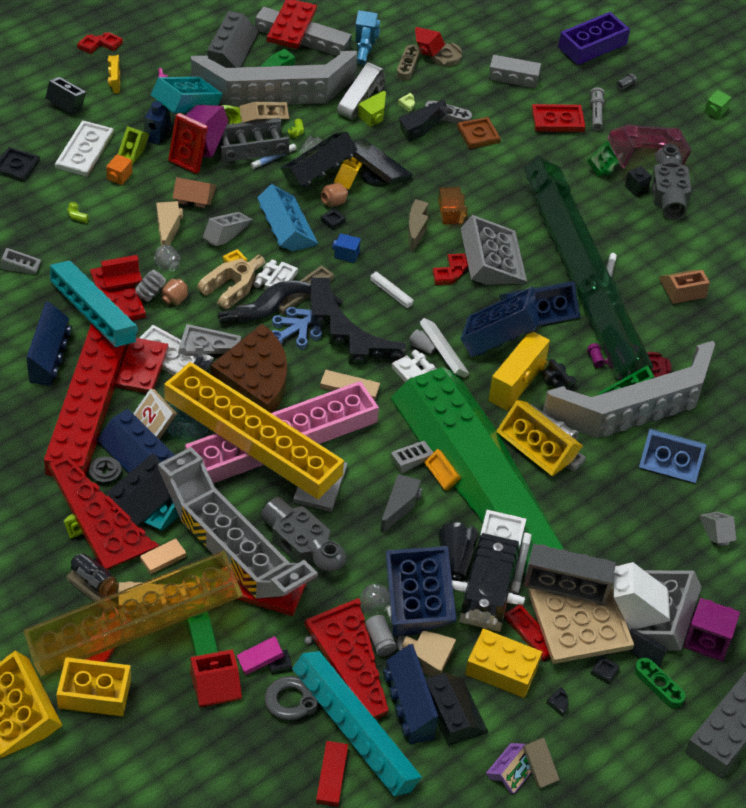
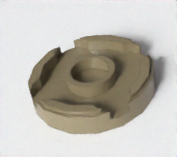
[430,42,462,67]

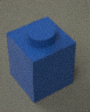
[332,233,361,263]

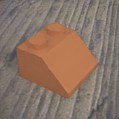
[173,177,217,208]

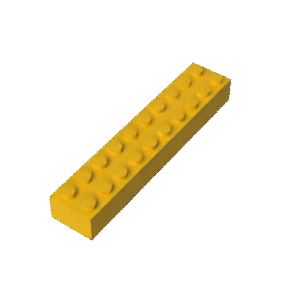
[164,362,344,500]

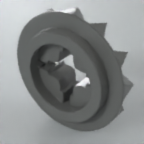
[89,457,121,484]

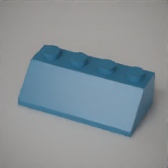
[257,184,318,251]

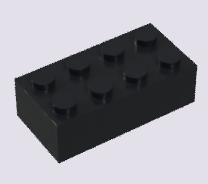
[280,132,358,187]

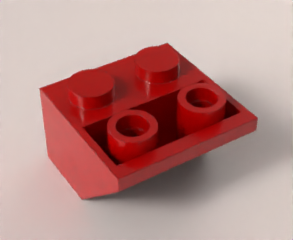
[190,649,242,708]

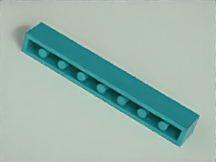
[50,261,138,347]
[292,651,422,796]

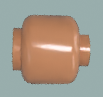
[321,183,348,208]
[161,279,188,306]

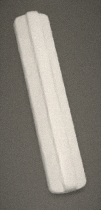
[370,272,414,308]

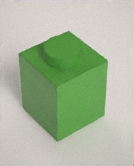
[705,90,731,119]

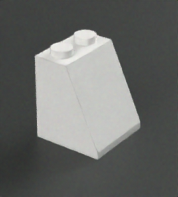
[613,562,670,630]

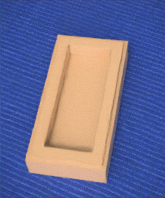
[140,539,186,574]

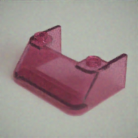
[608,125,692,168]

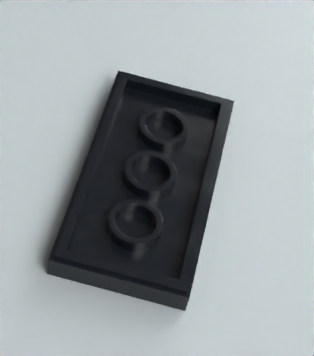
[353,139,413,184]

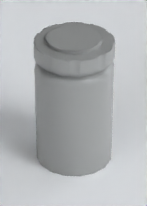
[365,615,397,656]

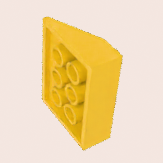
[0,651,63,758]

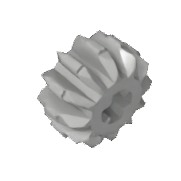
[135,270,166,302]

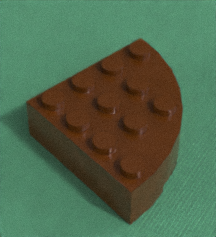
[211,324,287,413]

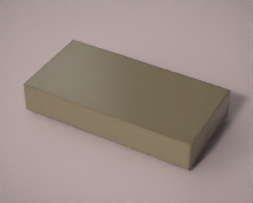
[522,738,560,788]

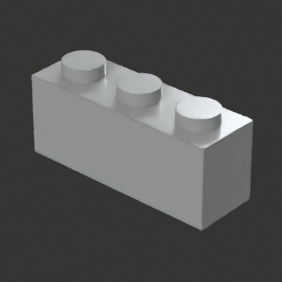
[488,55,541,88]

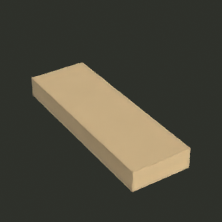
[320,370,380,401]

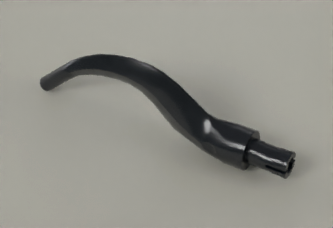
[217,281,344,324]

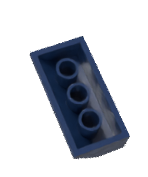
[499,281,580,326]
[26,302,72,386]
[97,409,175,474]
[383,644,438,745]

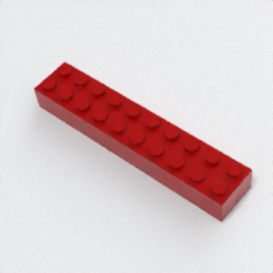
[44,323,129,476]

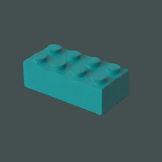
[151,77,223,114]

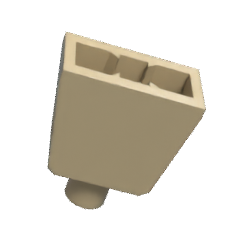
[402,631,456,677]

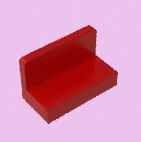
[101,255,142,289]

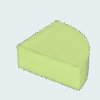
[398,93,415,113]

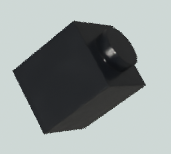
[625,166,652,197]

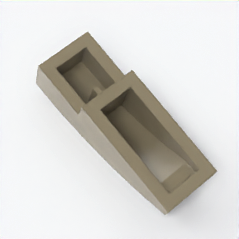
[408,199,429,251]

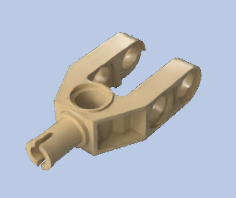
[197,254,265,309]

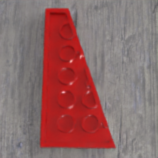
[48,456,159,570]

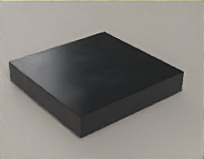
[0,147,40,182]

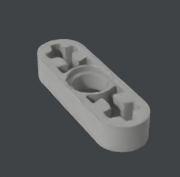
[425,101,472,124]

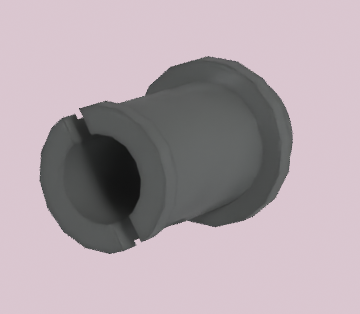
[616,73,637,91]

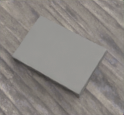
[293,462,348,512]

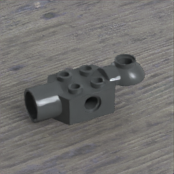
[651,144,692,220]
[261,497,347,571]

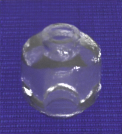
[154,244,181,271]

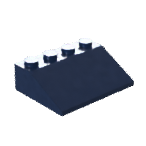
[460,286,539,357]
[386,546,456,636]

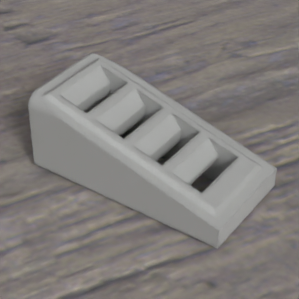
[0,248,41,274]
[391,441,434,474]

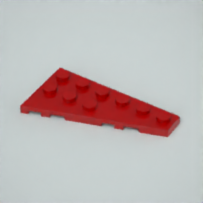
[304,598,388,720]

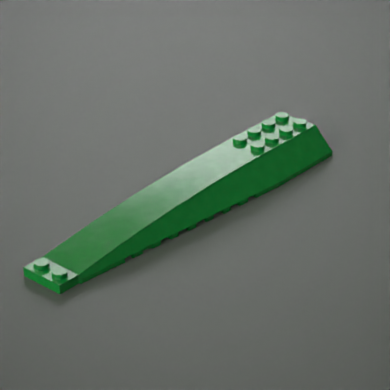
[391,367,565,577]

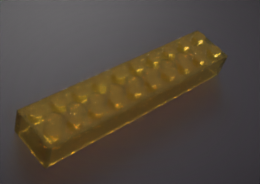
[23,550,243,677]

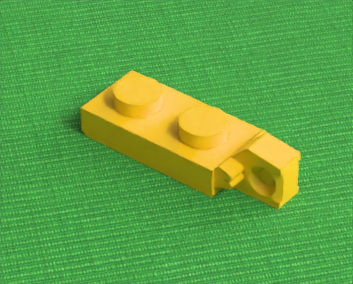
[108,55,120,94]

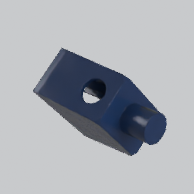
[144,101,171,145]

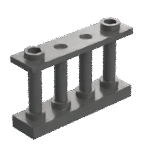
[218,118,289,163]

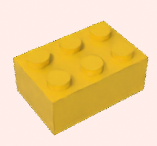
[465,629,542,698]
[56,657,131,716]

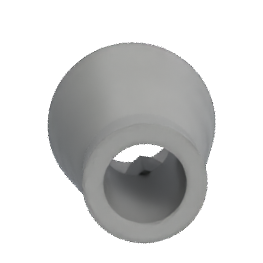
[409,329,436,355]

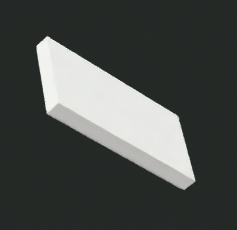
[55,120,114,177]
[140,325,213,375]

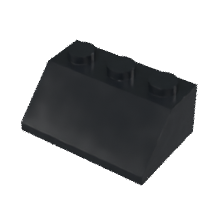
[106,453,171,527]
[425,673,488,746]

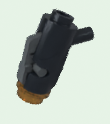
[71,553,119,597]

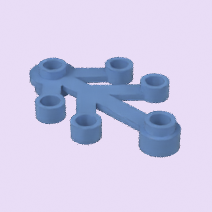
[272,307,322,349]

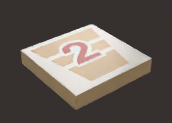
[133,389,177,439]

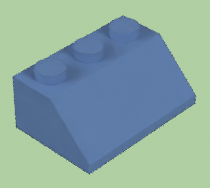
[639,429,706,483]

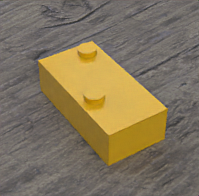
[488,332,550,411]

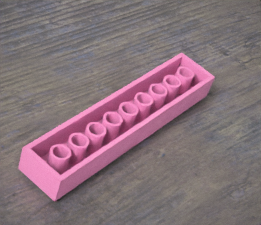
[185,381,379,483]

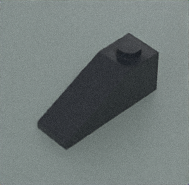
[399,99,447,142]

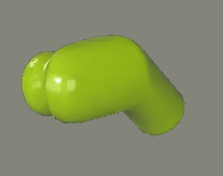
[288,119,304,138]
[67,202,89,223]

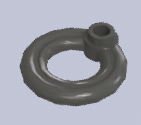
[264,676,318,720]

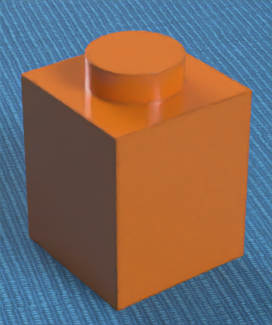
[106,154,133,185]

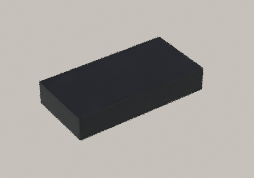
[628,628,668,667]

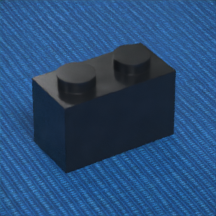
[45,77,86,114]

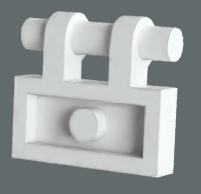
[253,259,298,290]
[391,350,437,382]

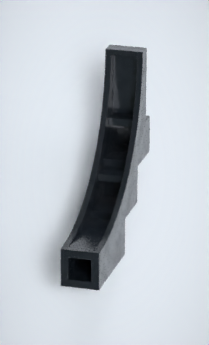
[310,277,406,365]

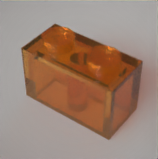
[438,187,467,224]

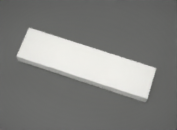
[420,318,469,378]

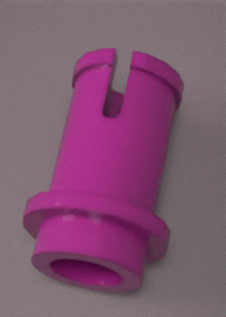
[587,343,605,368]

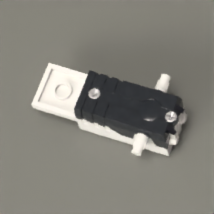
[452,510,526,632]

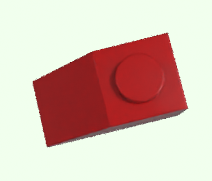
[415,27,445,57]

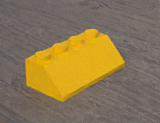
[496,400,583,476]

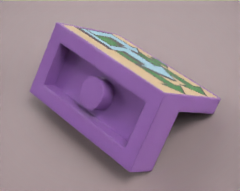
[486,743,532,793]

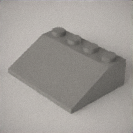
[460,215,527,285]
[625,570,701,651]

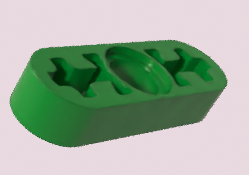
[634,658,685,709]

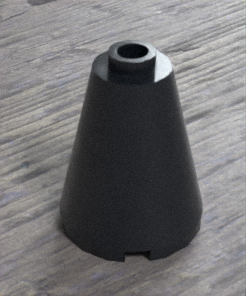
[438,523,479,582]

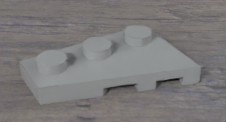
[178,324,241,354]

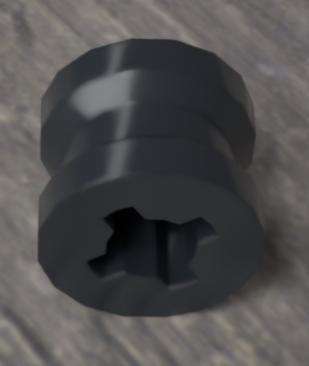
[194,354,213,373]

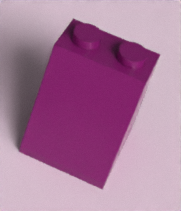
[185,105,228,157]
[683,598,740,662]

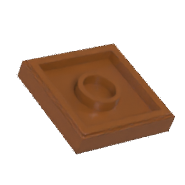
[457,117,501,149]

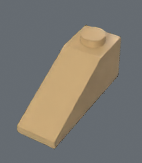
[239,102,289,123]
[156,201,183,253]

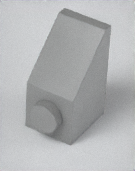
[700,512,736,546]

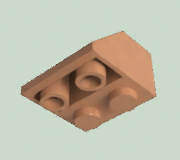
[659,270,710,304]

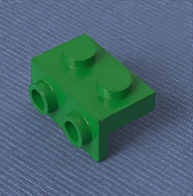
[587,141,626,177]

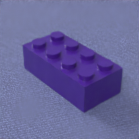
[558,12,630,65]

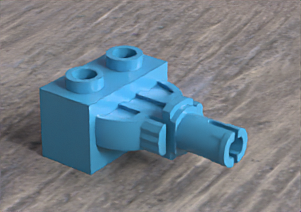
[356,10,380,65]

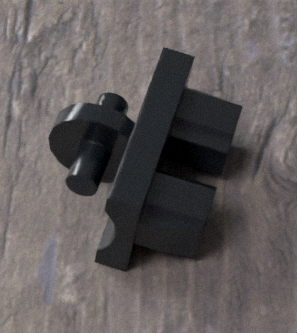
[542,359,577,390]

